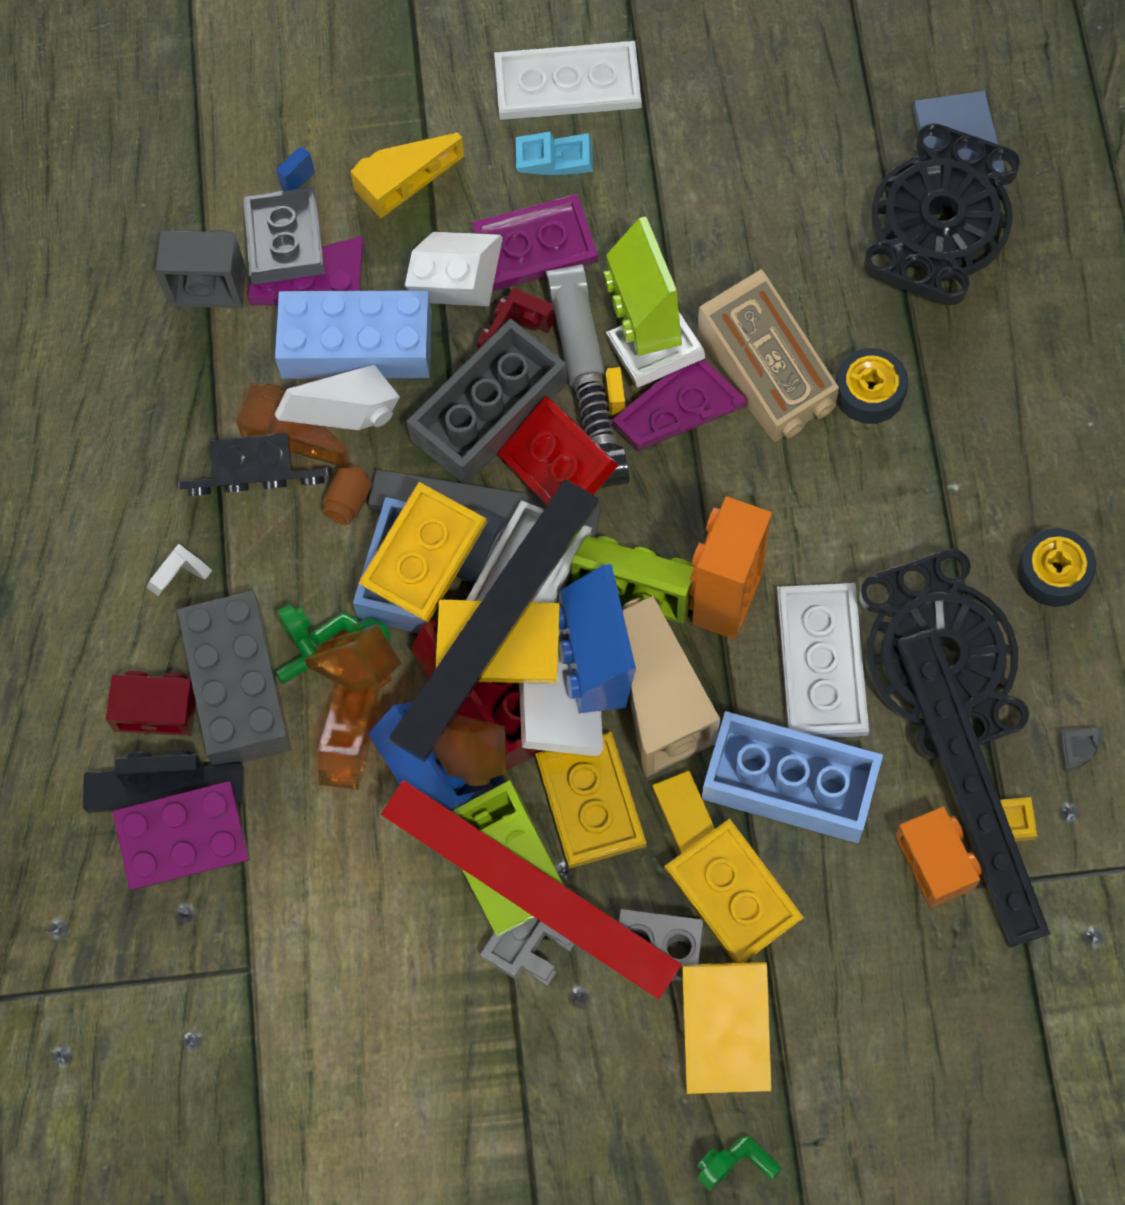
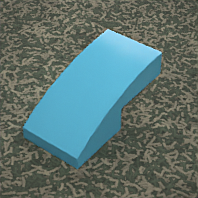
[516,132,593,175]

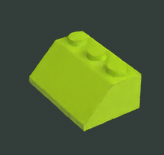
[603,216,682,356]
[571,536,694,624]

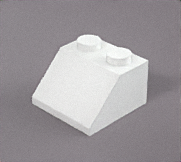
[405,232,503,307]

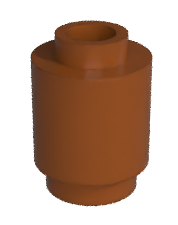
[322,465,372,525]

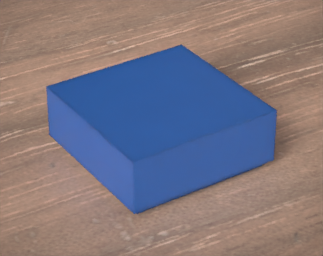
[276,146,315,191]

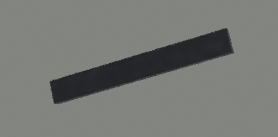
[389,479,599,762]
[895,627,1050,948]

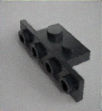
[177,433,333,496]
[83,750,244,813]

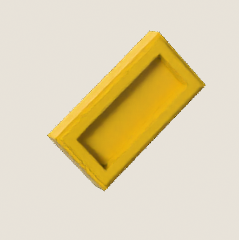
[652,771,715,854]

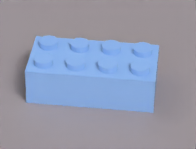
[275,291,432,379]
[702,711,883,843]

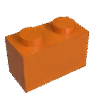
[895,806,982,908]

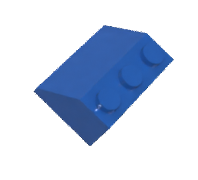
[558,564,636,713]
[368,701,504,811]

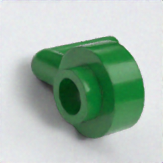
[275,604,320,684]
[310,612,390,659]
[697,1135,783,1192]

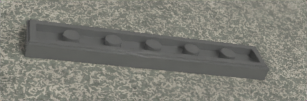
[368,470,601,538]

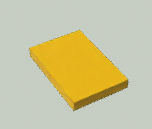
[359,482,488,623]
[436,600,560,684]
[535,732,646,869]
[664,818,804,963]
[682,962,771,1094]

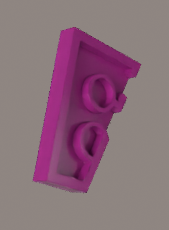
[248,235,364,306]
[612,359,747,451]

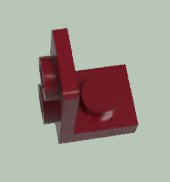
[477,287,555,349]

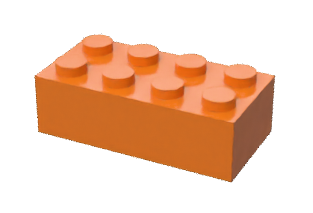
[688,496,772,640]

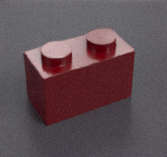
[106,671,196,736]

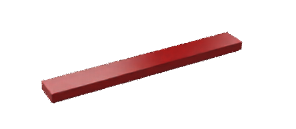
[380,780,682,1000]

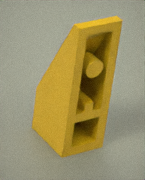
[350,132,465,218]

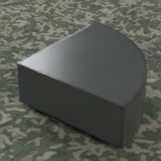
[1059,728,1102,772]

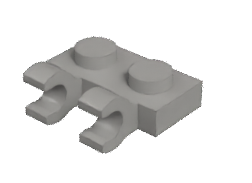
[480,918,575,986]

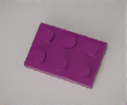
[472,194,598,291]
[112,781,250,891]

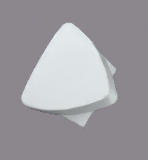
[146,544,212,597]

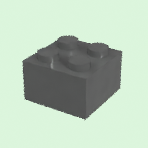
[156,228,247,308]

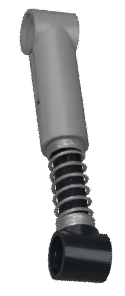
[546,264,629,489]

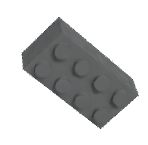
[407,319,568,484]
[177,591,292,765]

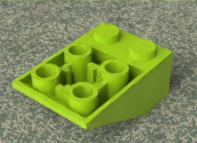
[451,780,564,937]

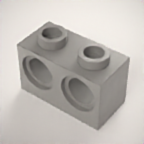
[619,909,703,982]

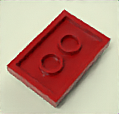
[497,396,619,505]

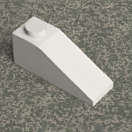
[274,365,400,430]

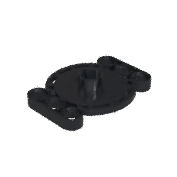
[864,123,1020,305]
[859,549,1029,761]

